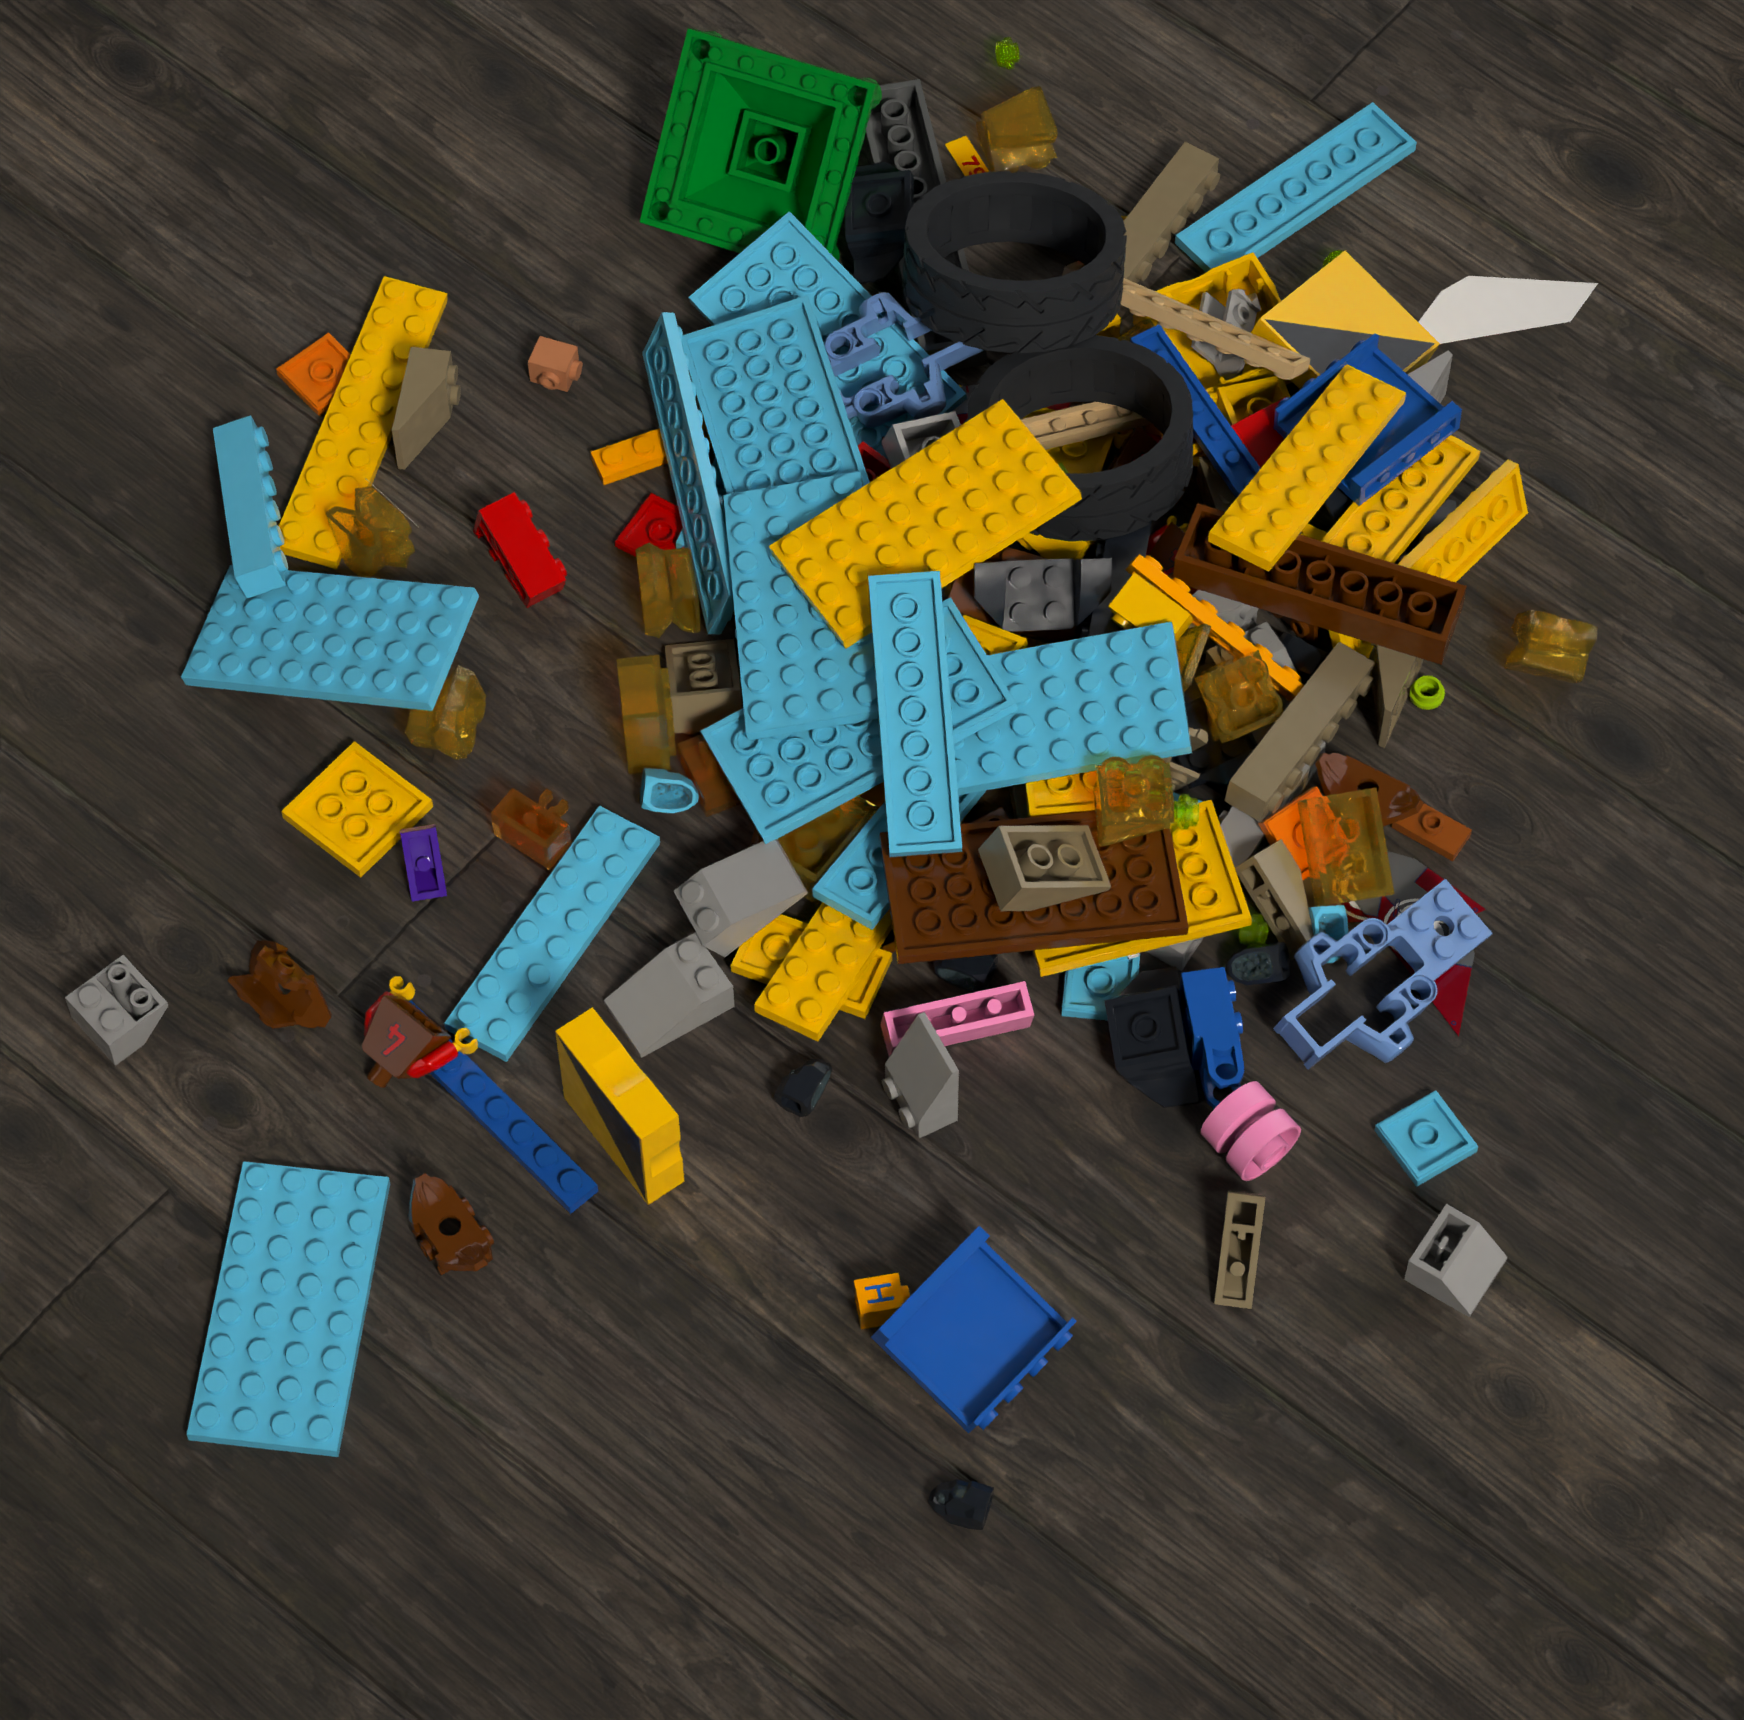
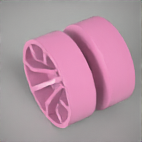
[1201,1081,1301,1181]

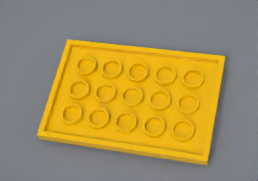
[1033,799,1252,977]

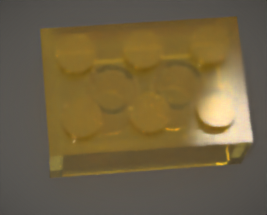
[616,654,676,774]
[1297,788,1395,907]

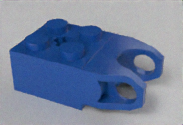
[1179,967,1244,1109]

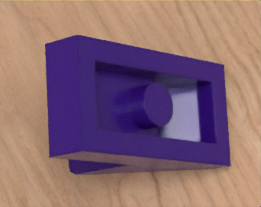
[400,824,447,902]

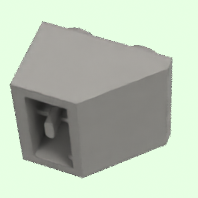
[65,955,168,1066]
[1404,1204,1507,1317]

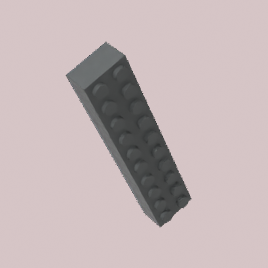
[863,79,987,371]

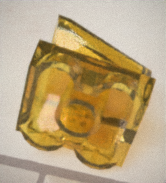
[976,86,1058,173]
[326,486,415,578]
[636,543,701,638]
[1504,610,1597,683]
[1195,650,1284,743]
[405,665,486,760]
[1093,755,1174,846]

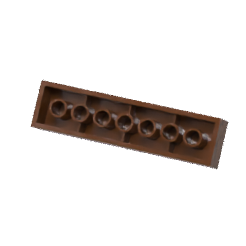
[1173,503,1467,665]

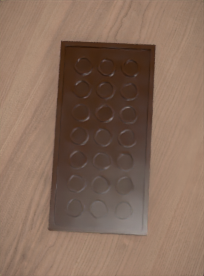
[879,804,1189,964]

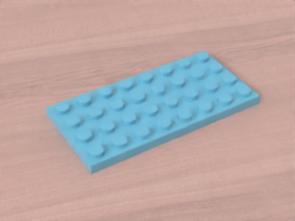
[688,211,967,458]
[682,295,870,494]
[723,471,879,740]
[181,565,479,711]
[701,597,1018,844]
[954,621,1192,795]
[187,1161,390,1457]

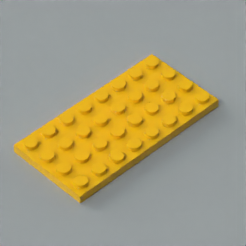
[769,399,1082,649]

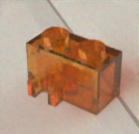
[678,734,741,817]
[491,788,572,870]

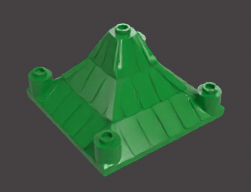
[639,28,882,261]

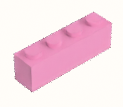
[881,981,1034,1057]

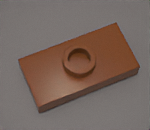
[1391,803,1472,861]

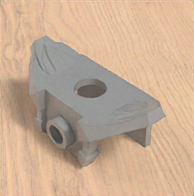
[1191,289,1261,381]

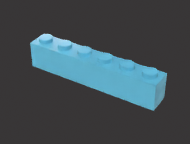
[213,415,288,598]

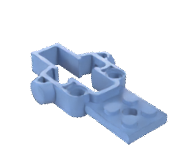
[825,292,983,427]
[1273,879,1493,1070]

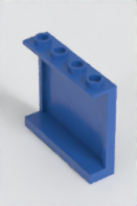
[1274,333,1462,506]
[871,1226,1077,1433]

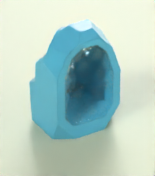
[640,768,699,813]
[1308,905,1348,963]

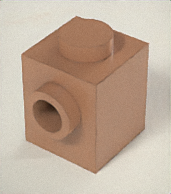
[528,336,583,392]

